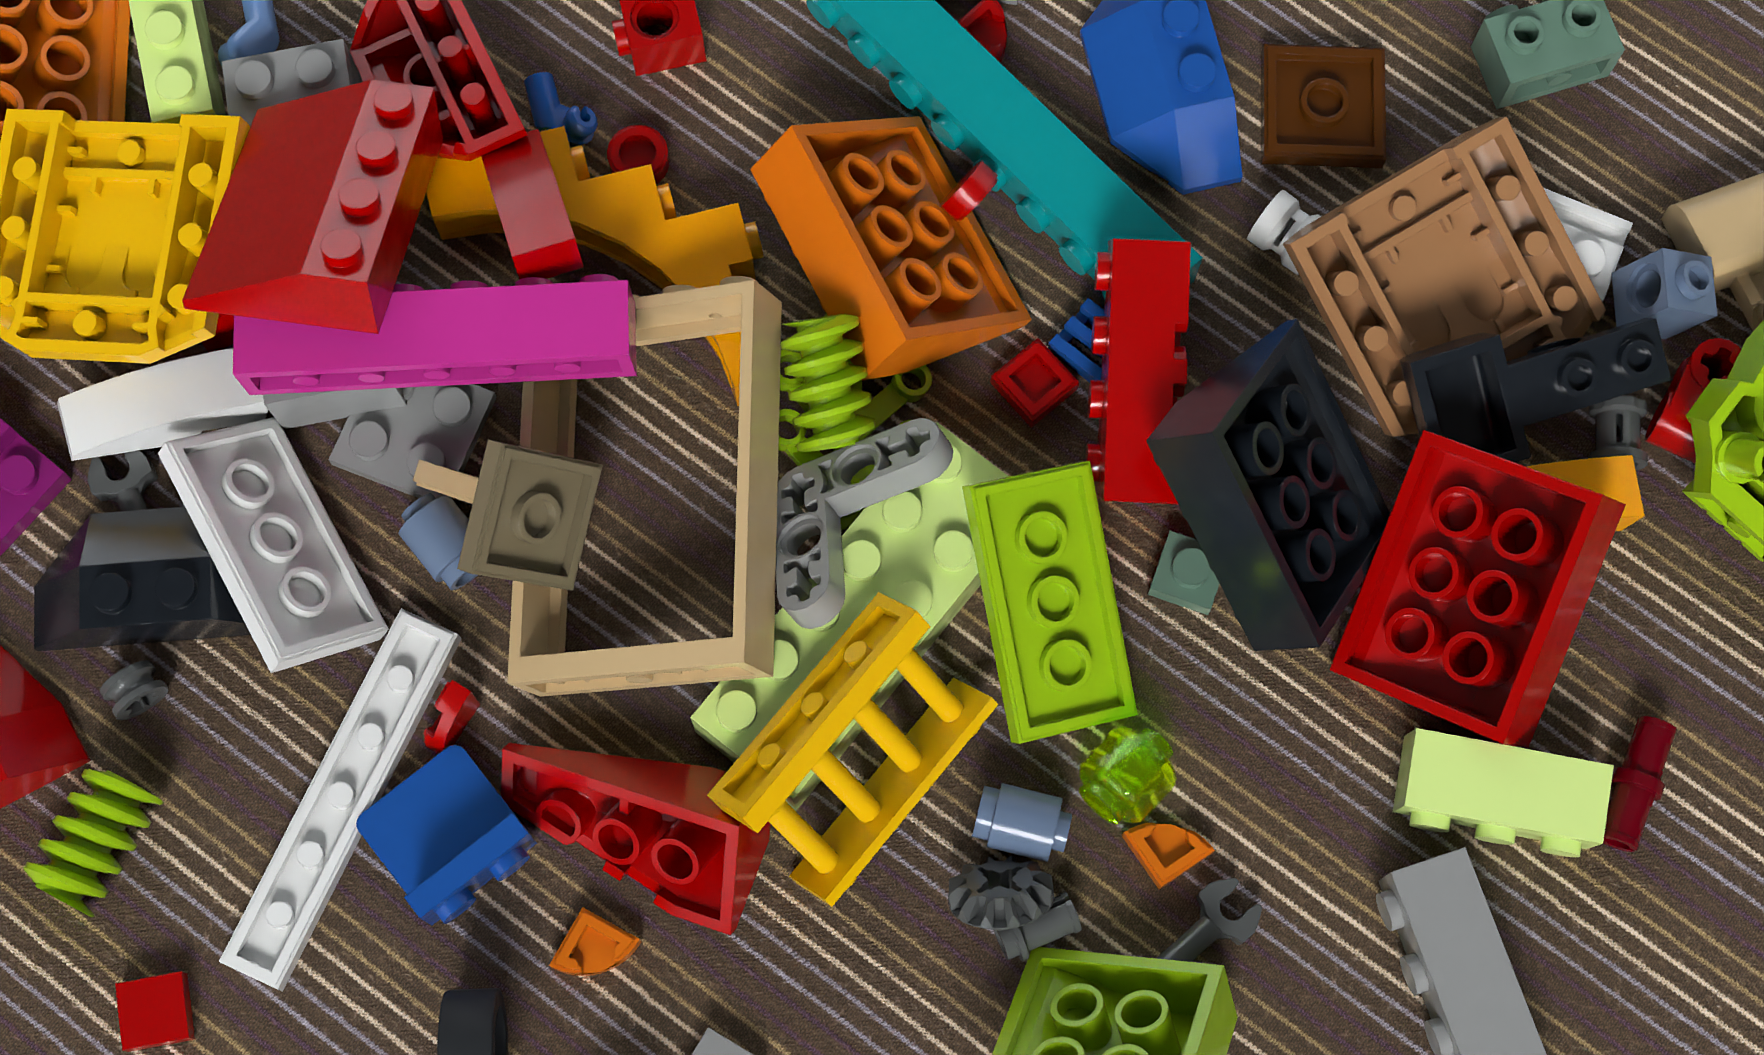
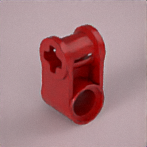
[1644,338,1741,464]

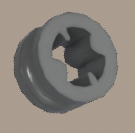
[99,660,168,721]

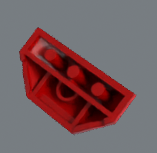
[349,0,527,161]

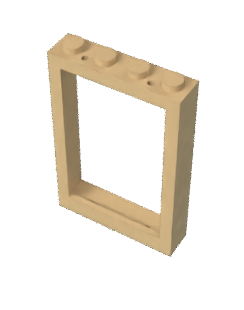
[507,276,782,697]

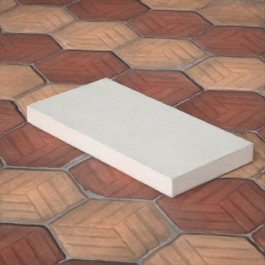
[158,417,389,673]

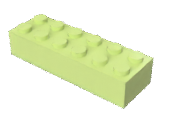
[690,422,1009,811]

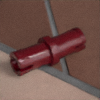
[1603,716,1677,852]

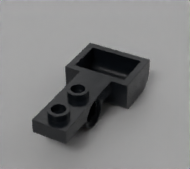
[1399,318,1671,463]

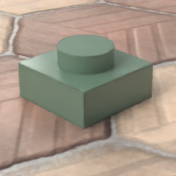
[1147,531,1219,615]

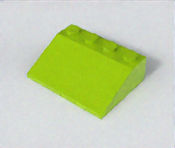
[992,947,1238,1055]

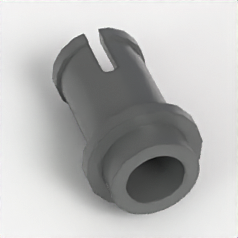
[994,891,1082,961]

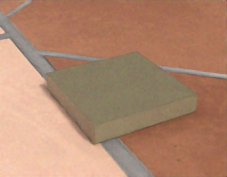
[457,439,603,591]

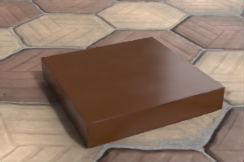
[1261,44,1386,168]

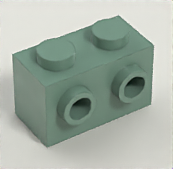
[1471,0,1625,110]

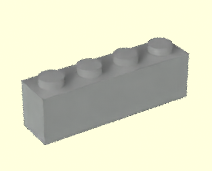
[1376,847,1547,1055]

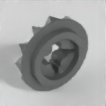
[948,856,1054,930]

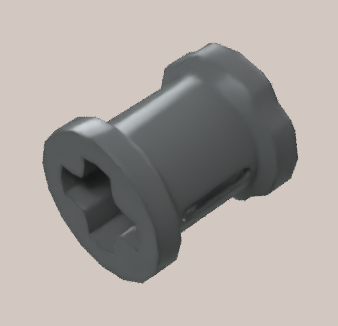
[1589,395,1648,471]

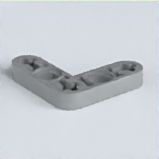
[776,418,953,629]

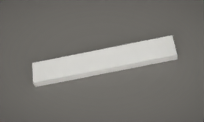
[219,608,461,992]

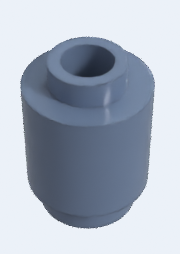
[398,493,478,591]
[972,783,1072,862]

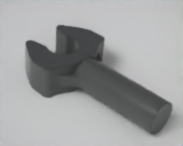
[87,450,158,511]
[1157,878,1262,962]

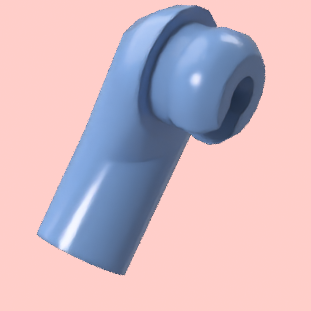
[218,0,279,66]

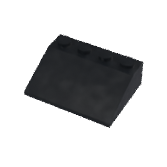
[1146,319,1390,651]

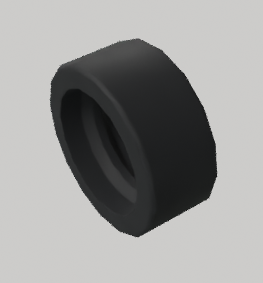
[437,988,508,1055]

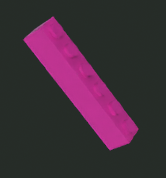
[233,274,637,395]

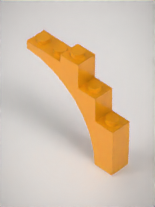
[426,126,764,406]

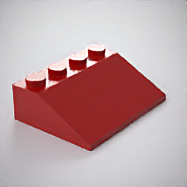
[182,80,443,334]
[1330,430,1626,748]

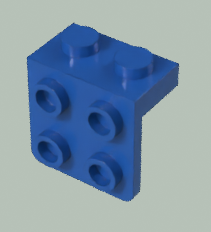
[356,745,537,926]

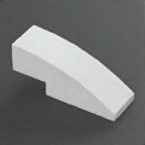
[57,348,268,461]

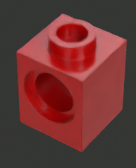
[611,0,706,76]

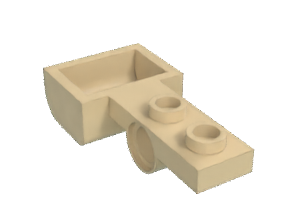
[1661,173,1764,331]

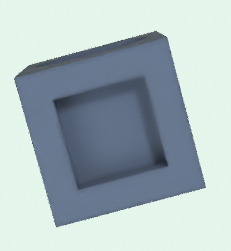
[1611,248,1718,340]

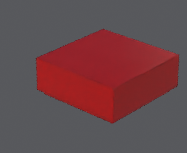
[990,338,1079,428]
[115,971,195,1052]

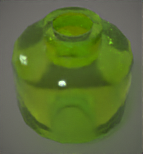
[1079,726,1177,825]

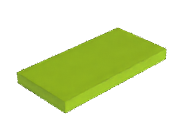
[962,461,1138,744]

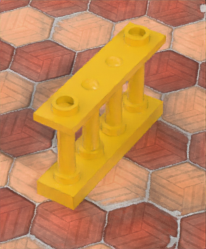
[707,592,998,907]

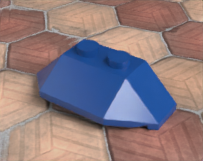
[1080,0,1243,195]

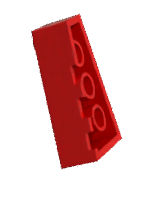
[1085,238,1191,504]

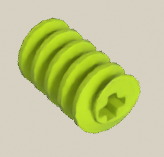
[780,314,876,452]
[23,769,164,918]

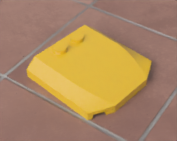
[0,109,250,364]

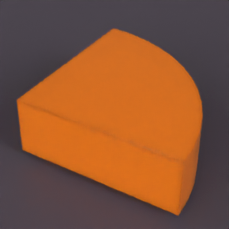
[1122,823,1215,890]
[549,907,642,976]

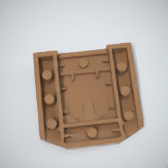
[1283,117,1606,437]

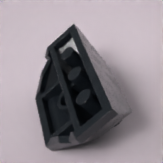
[34,507,251,651]

